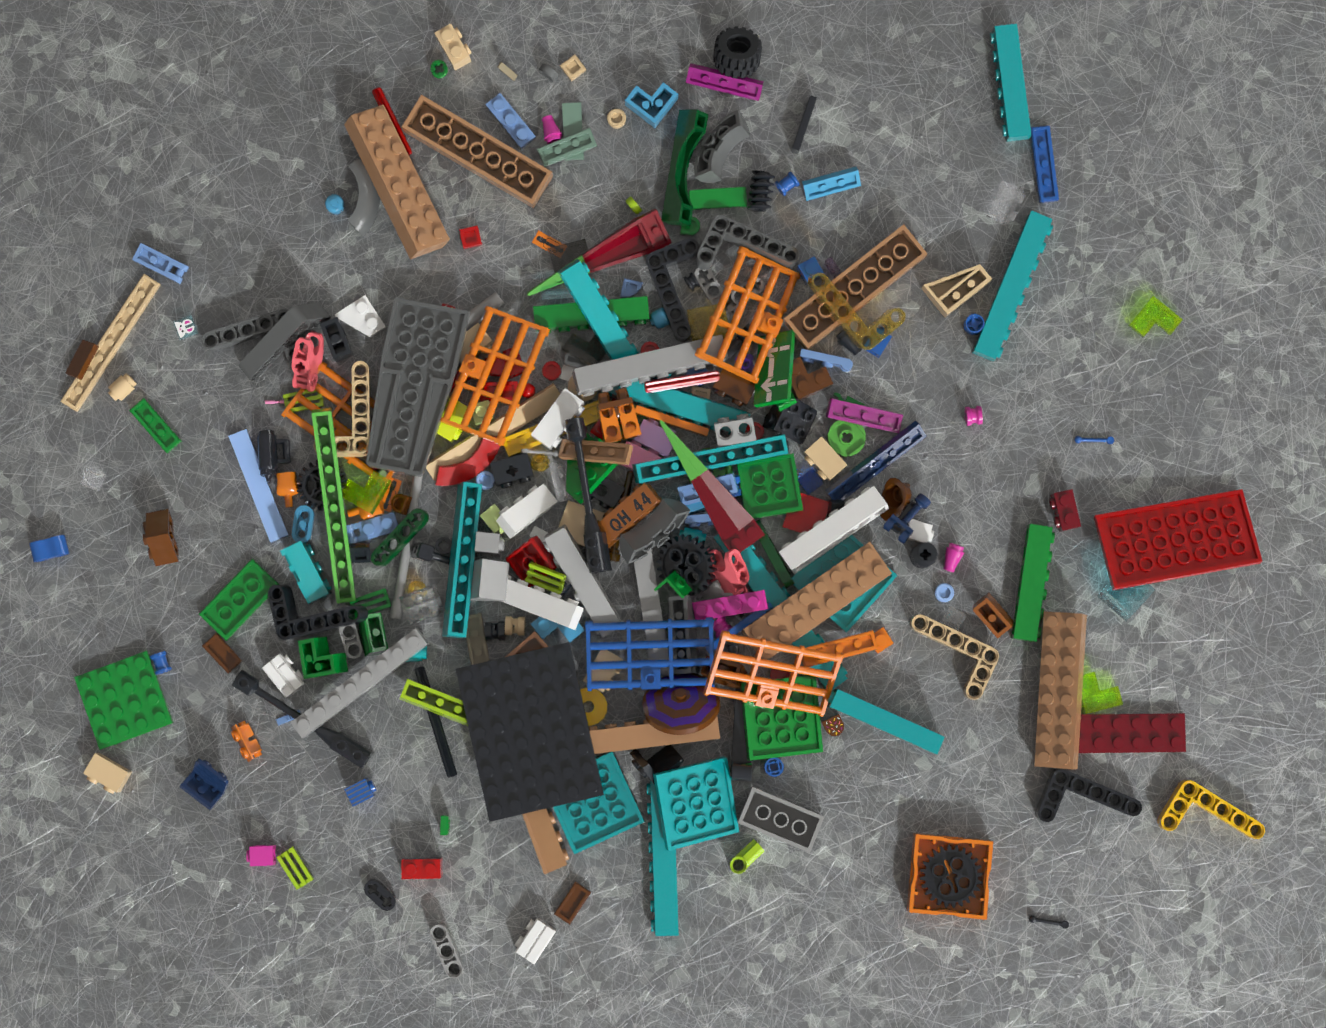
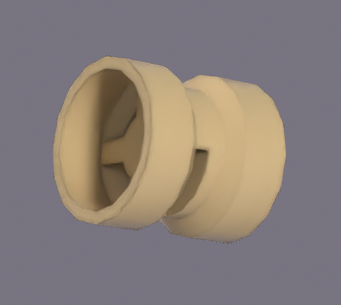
[505,616,525,636]

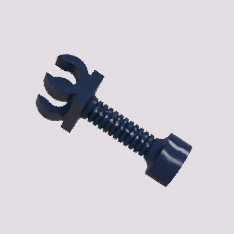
[883,493,931,544]

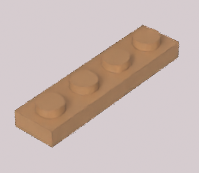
[558,439,633,465]

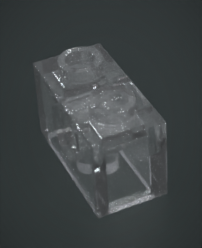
[399,584,445,625]

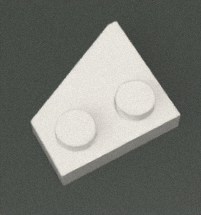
[335,295,386,338]

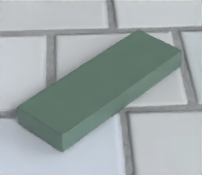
[562,102,584,161]
[537,128,597,167]

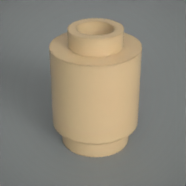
[108,373,137,401]

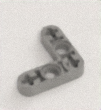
[694,268,764,316]

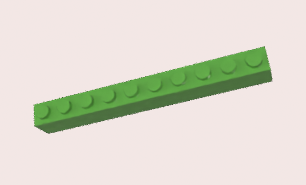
[311,408,356,603]

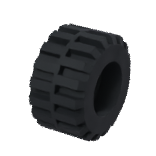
[713,26,762,78]

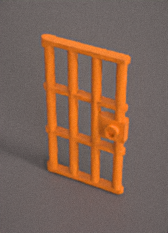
[695,246,801,383]
[440,306,550,446]
[281,361,395,488]
[703,630,843,717]

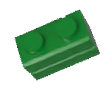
[358,612,388,657]

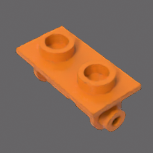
[231,720,262,762]

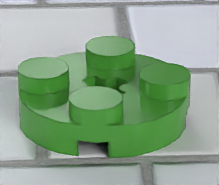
[827,420,866,457]

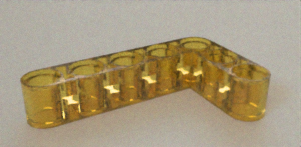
[808,273,906,350]

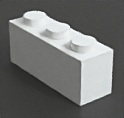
[531,388,585,450]
[496,484,558,539]

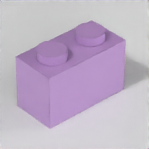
[633,418,678,457]

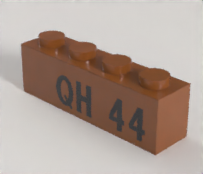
[597,483,662,549]

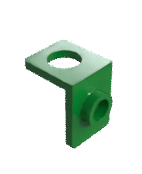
[654,571,692,598]

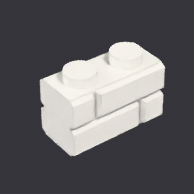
[262,654,306,698]
[515,917,556,964]

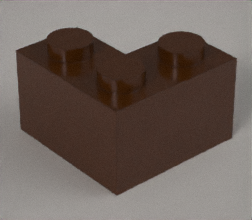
[791,357,833,400]
[143,509,179,566]

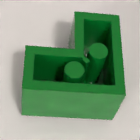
[298,637,349,679]

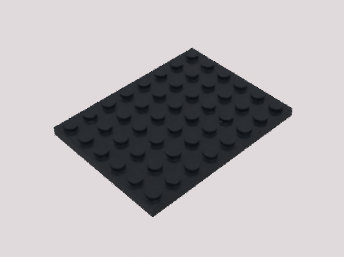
[456,642,604,822]

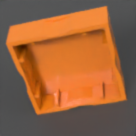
[907,833,993,920]

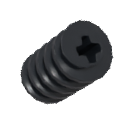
[747,170,775,212]
[910,542,938,569]

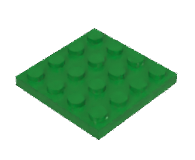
[74,651,174,750]
[740,675,823,760]

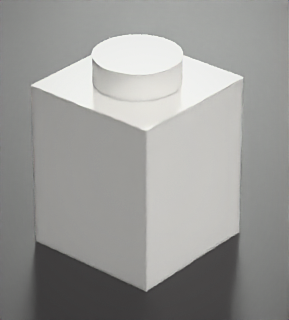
[907,519,934,543]

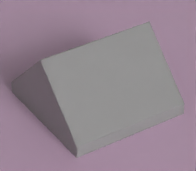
[470,559,509,601]

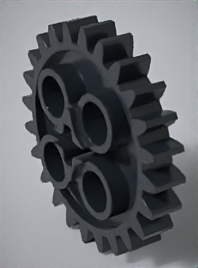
[656,534,717,596]
[919,844,983,908]

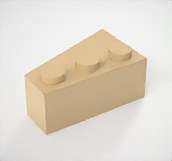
[921,264,992,318]

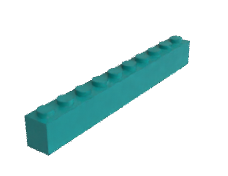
[714,534,848,690]

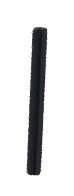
[414,666,457,778]

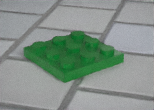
[737,453,803,519]

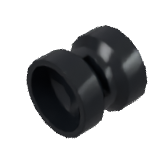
[485,621,505,641]

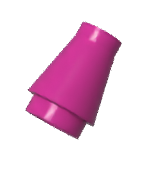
[542,115,562,144]
[943,543,965,572]

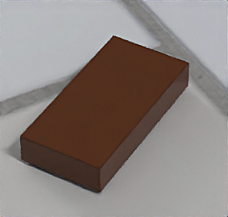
[65,339,99,380]
[202,633,243,674]
[554,881,591,925]

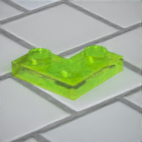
[1128,296,1183,338]
[342,471,392,515]
[1082,672,1123,714]

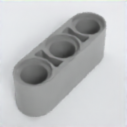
[336,604,364,659]
[430,923,464,978]

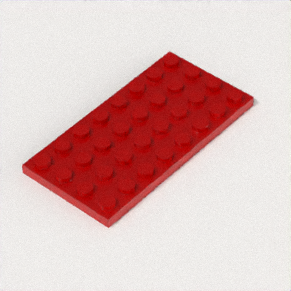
[1094,489,1263,590]

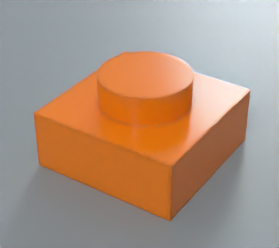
[874,627,894,654]

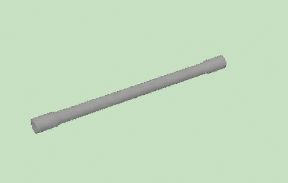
[390,476,423,619]

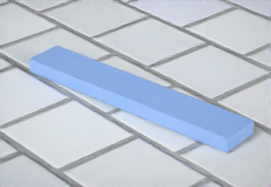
[228,429,289,542]

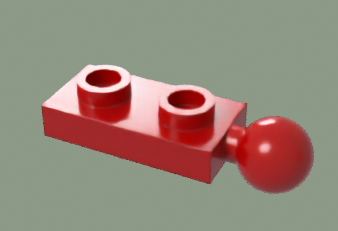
[480,381,535,402]

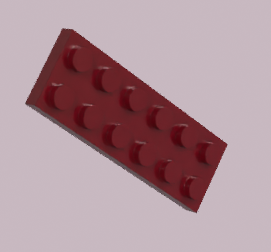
[1079,713,1186,753]

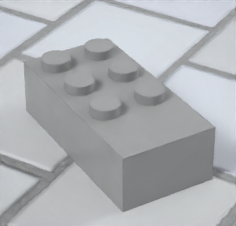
[738,787,825,853]

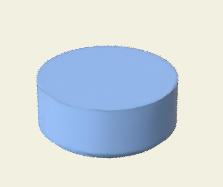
[476,471,495,490]
[934,583,954,603]

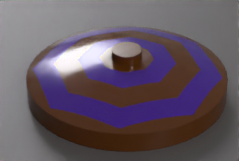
[642,673,720,735]

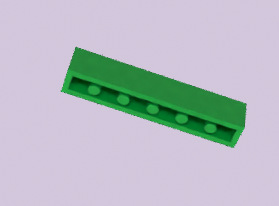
[533,296,650,334]
[1011,524,1055,642]

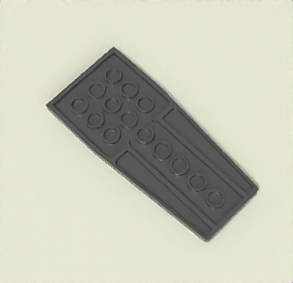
[366,297,470,477]

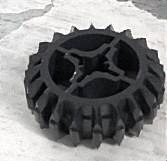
[297,460,349,511]

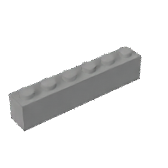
[543,524,623,637]

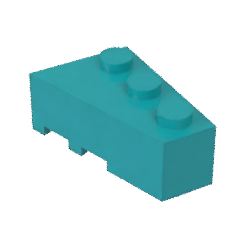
[280,541,332,604]

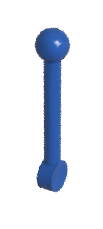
[1074,436,1114,444]

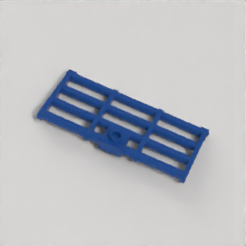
[585,617,715,691]

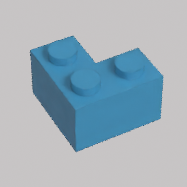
[625,82,678,128]
[531,617,585,643]

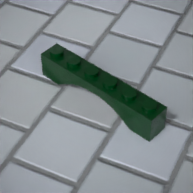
[661,109,709,226]

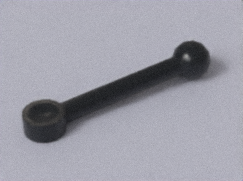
[1029,915,1069,929]

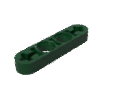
[371,508,429,567]
[756,519,795,588]

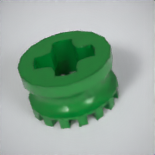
[430,60,448,78]

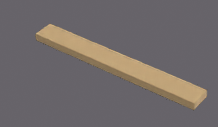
[60,274,161,412]
[426,383,560,481]

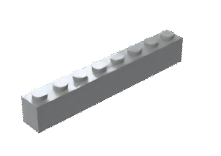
[572,335,728,397]
[291,628,429,738]

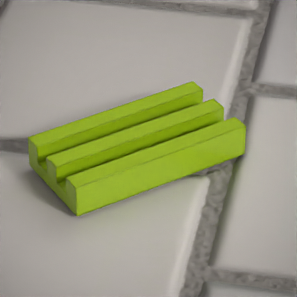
[283,390,325,413]
[525,562,567,594]
[276,846,314,890]

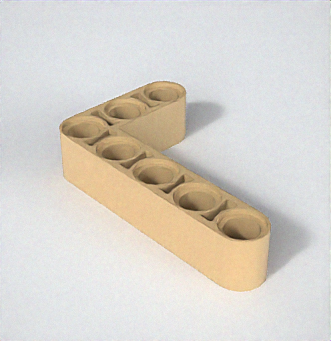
[313,361,370,457]
[910,614,999,700]

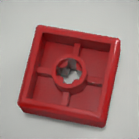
[505,535,557,587]

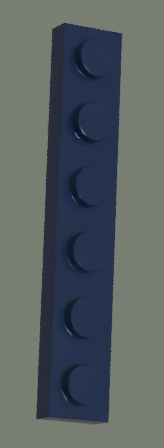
[825,420,927,501]

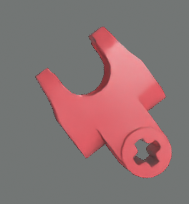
[292,331,324,392]
[709,549,749,595]

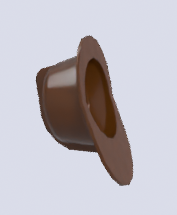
[880,478,912,521]

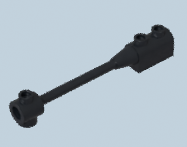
[565,417,612,574]
[232,670,374,769]

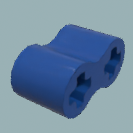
[29,535,69,562]

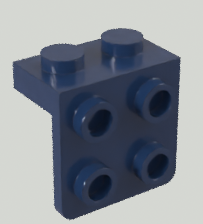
[180,758,229,810]

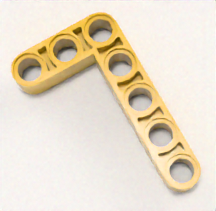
[1157,780,1265,839]

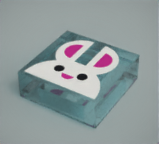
[173,315,199,340]

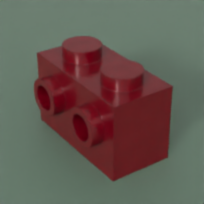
[1049,489,1081,532]

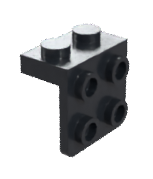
[763,398,817,444]
[629,745,684,785]

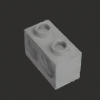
[714,414,756,447]
[475,532,505,555]

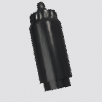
[257,430,291,483]

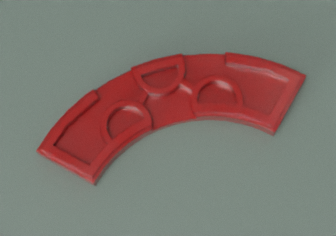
[435,435,500,486]

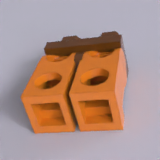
[597,388,641,443]

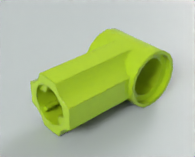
[729,839,765,874]

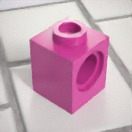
[246,845,276,866]

